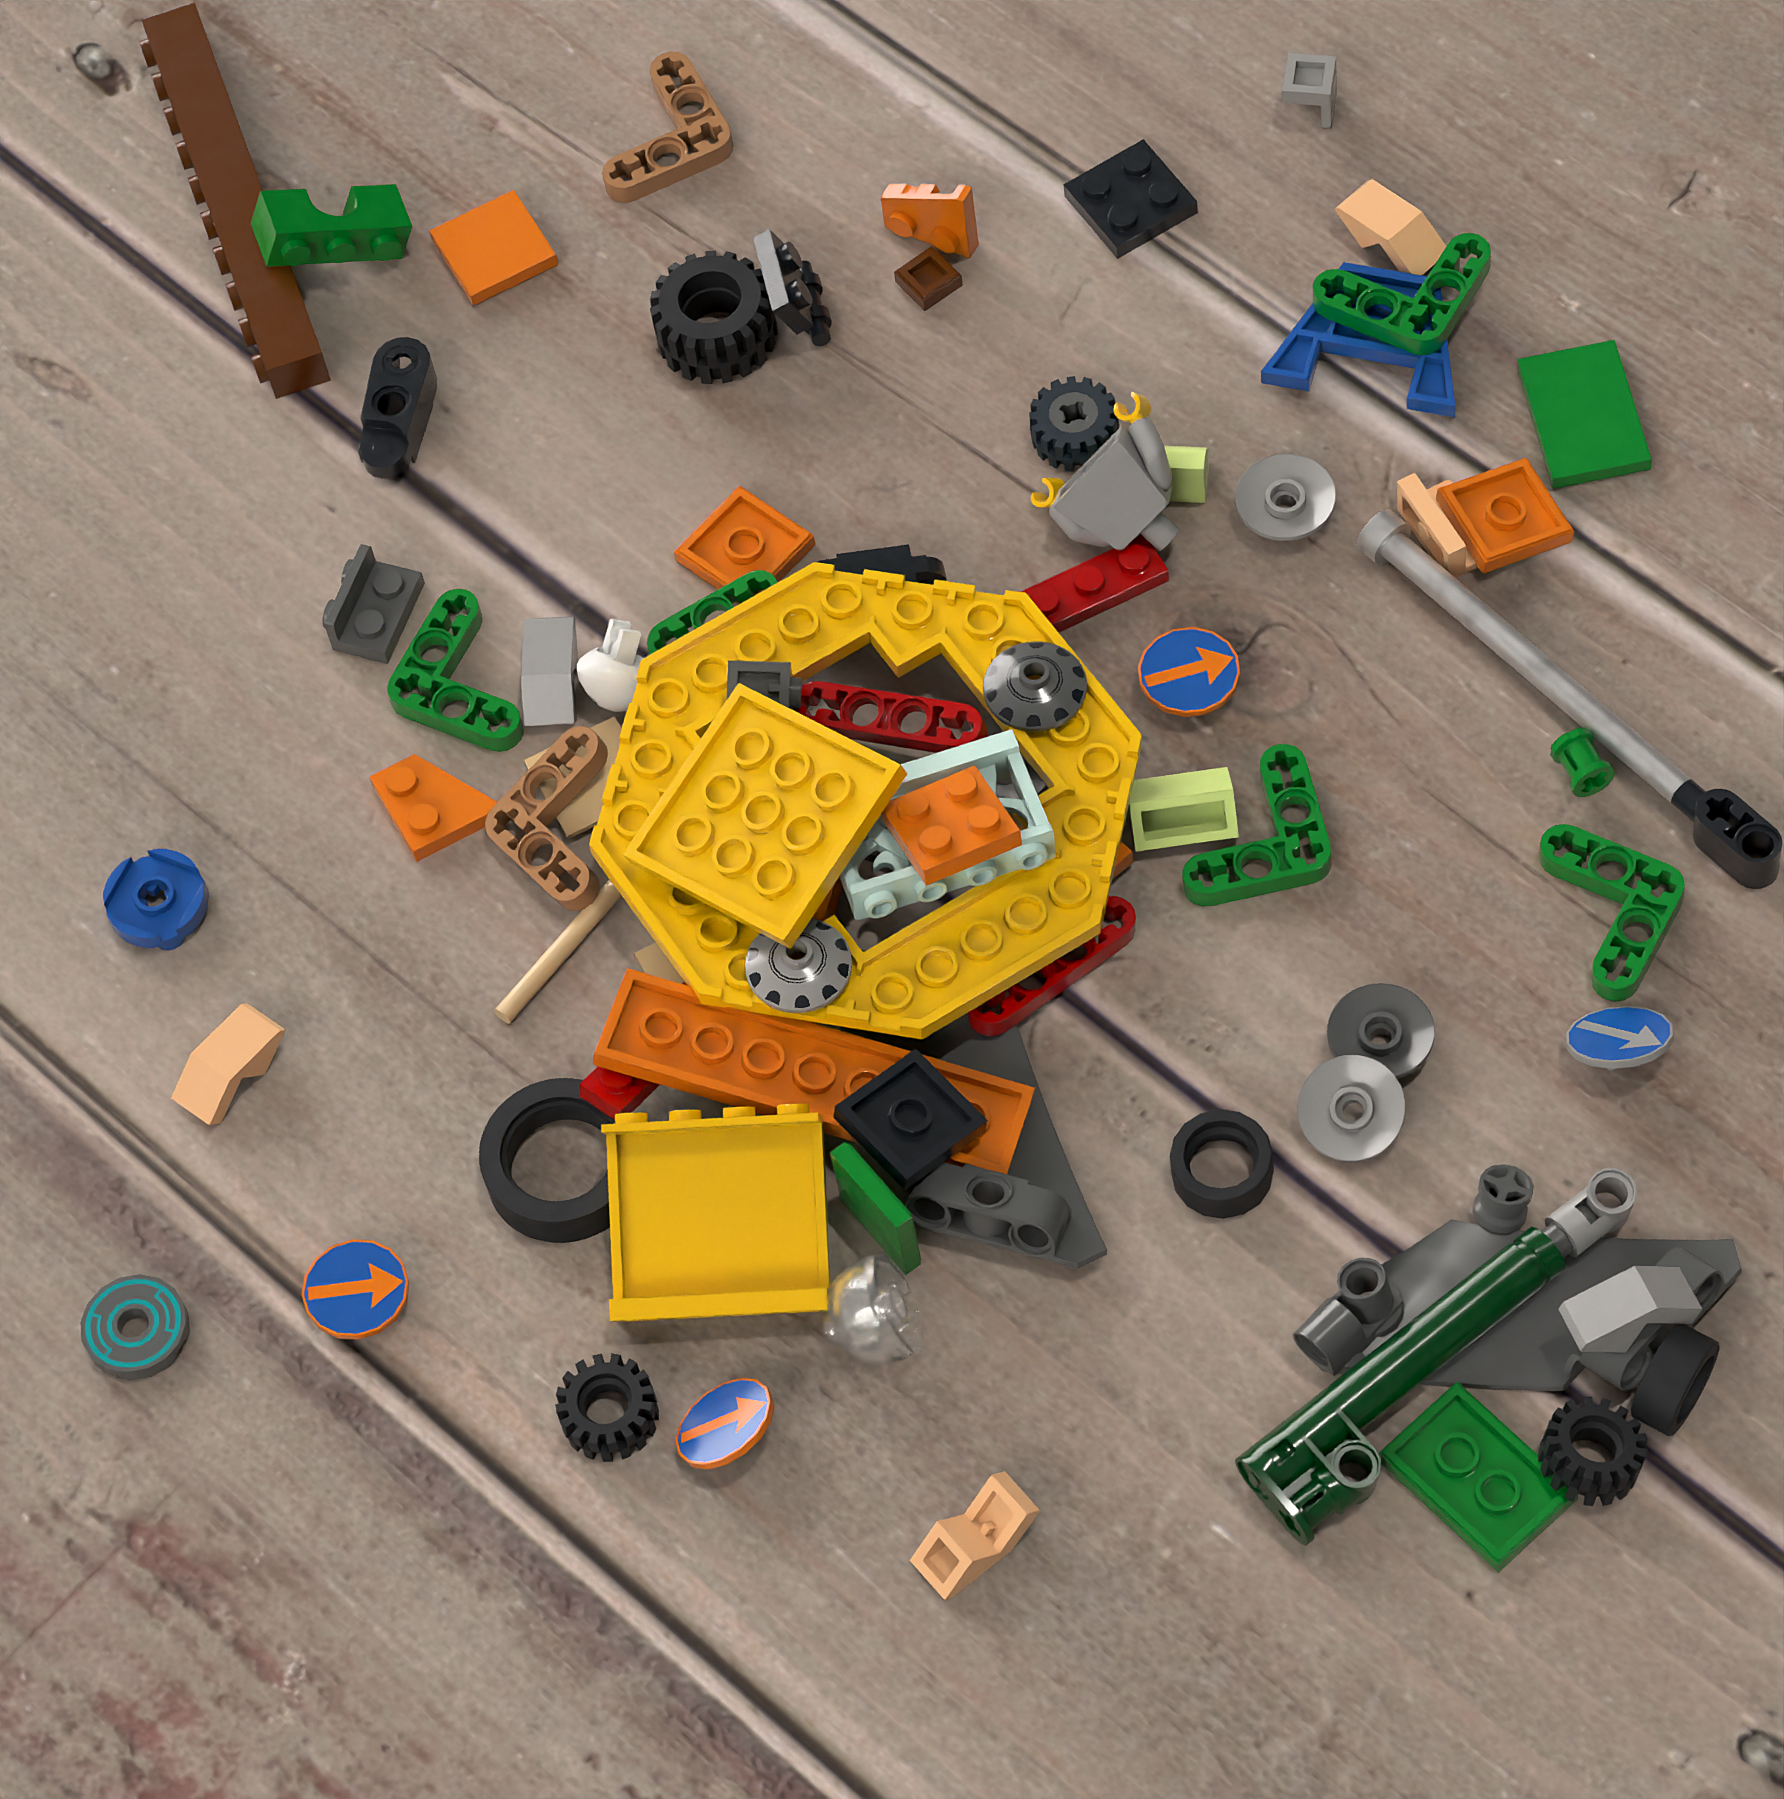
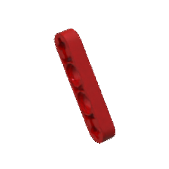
[792,681,988,753]
[967,896,1136,1036]

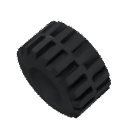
[650,250,778,384]

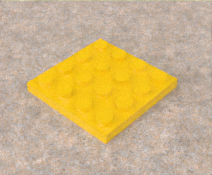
[623,683,908,949]

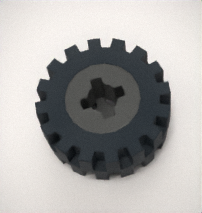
[1029,376,1119,472]

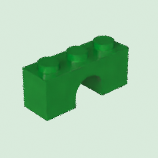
[251,184,413,267]

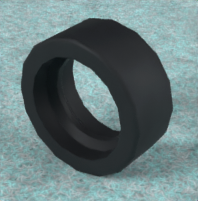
[1170,1109,1274,1219]
[1631,1324,1720,1436]

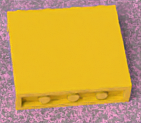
[601,1103,832,1322]

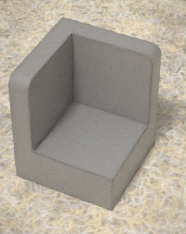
[1282,53,1337,128]

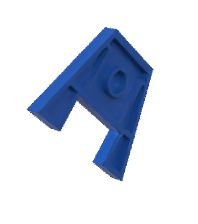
[1261,262,1456,417]

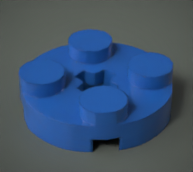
[103,849,209,951]

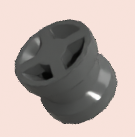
[1472,1164,1534,1234]

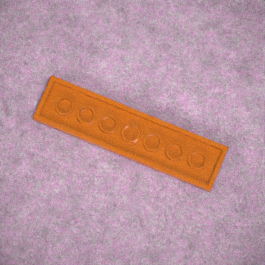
[593,968,1035,1174]

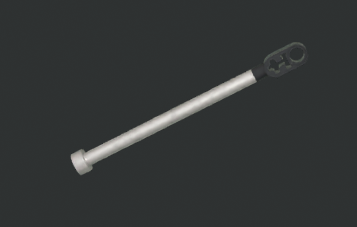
[1357,509,1782,889]

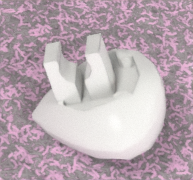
[577,619,645,712]

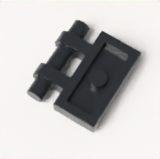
[753,229,832,346]

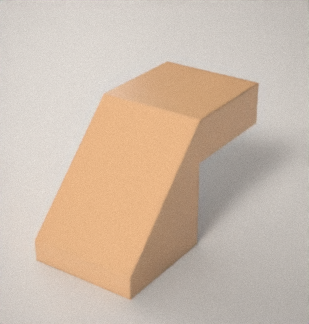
[1334,179,1446,275]
[171,1003,286,1125]
[910,1471,1041,1600]

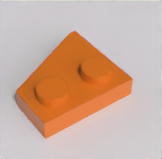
[881,184,979,258]
[369,754,497,862]

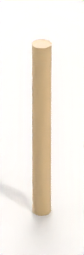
[494,879,622,1024]

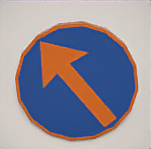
[1138,627,1240,717]
[301,1239,410,1340]
[675,1378,775,1469]

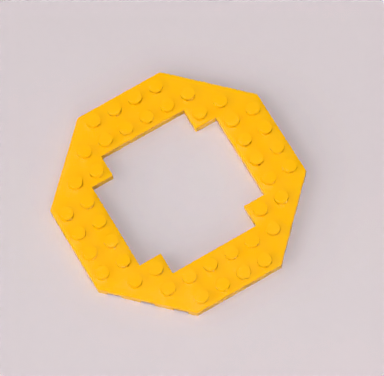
[589,562,1142,1039]

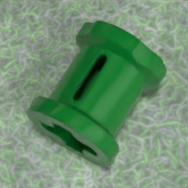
[1550,727,1615,797]

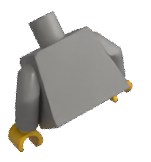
[1031,392,1179,551]

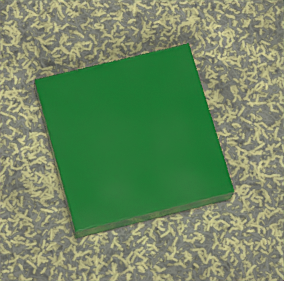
[830,1142,921,1275]

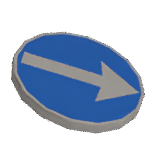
[1566,1006,1674,1071]

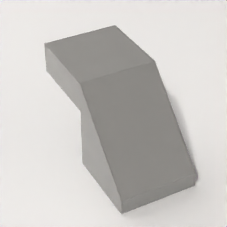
[521,616,578,726]
[1558,1266,1702,1353]

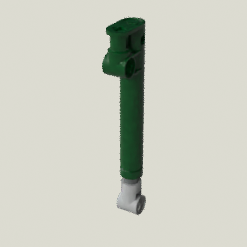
[1235,1167,1637,1546]

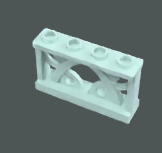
[839,729,1056,921]

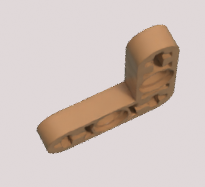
[602,52,733,203]
[485,726,608,911]

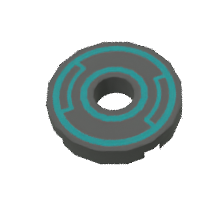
[80,1274,190,1380]

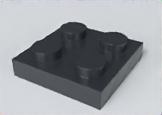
[1063,139,1198,259]
[833,1049,988,1190]

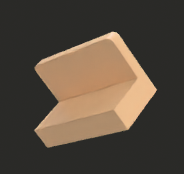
[1397,473,1478,578]

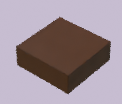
[894,246,963,311]

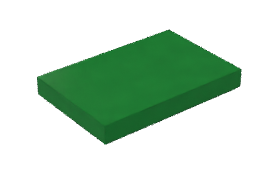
[1517,340,1652,489]
[1378,1381,1578,1573]

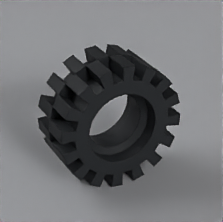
[555,1353,659,1462]
[1538,1396,1648,1506]

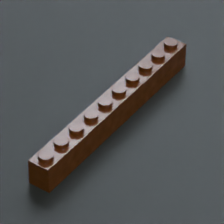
[139,2,331,399]

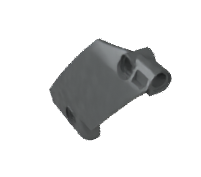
[840,949,1107,1269]
[1293,1219,1742,1392]

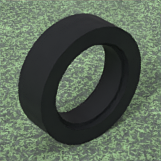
[479,1078,615,1243]

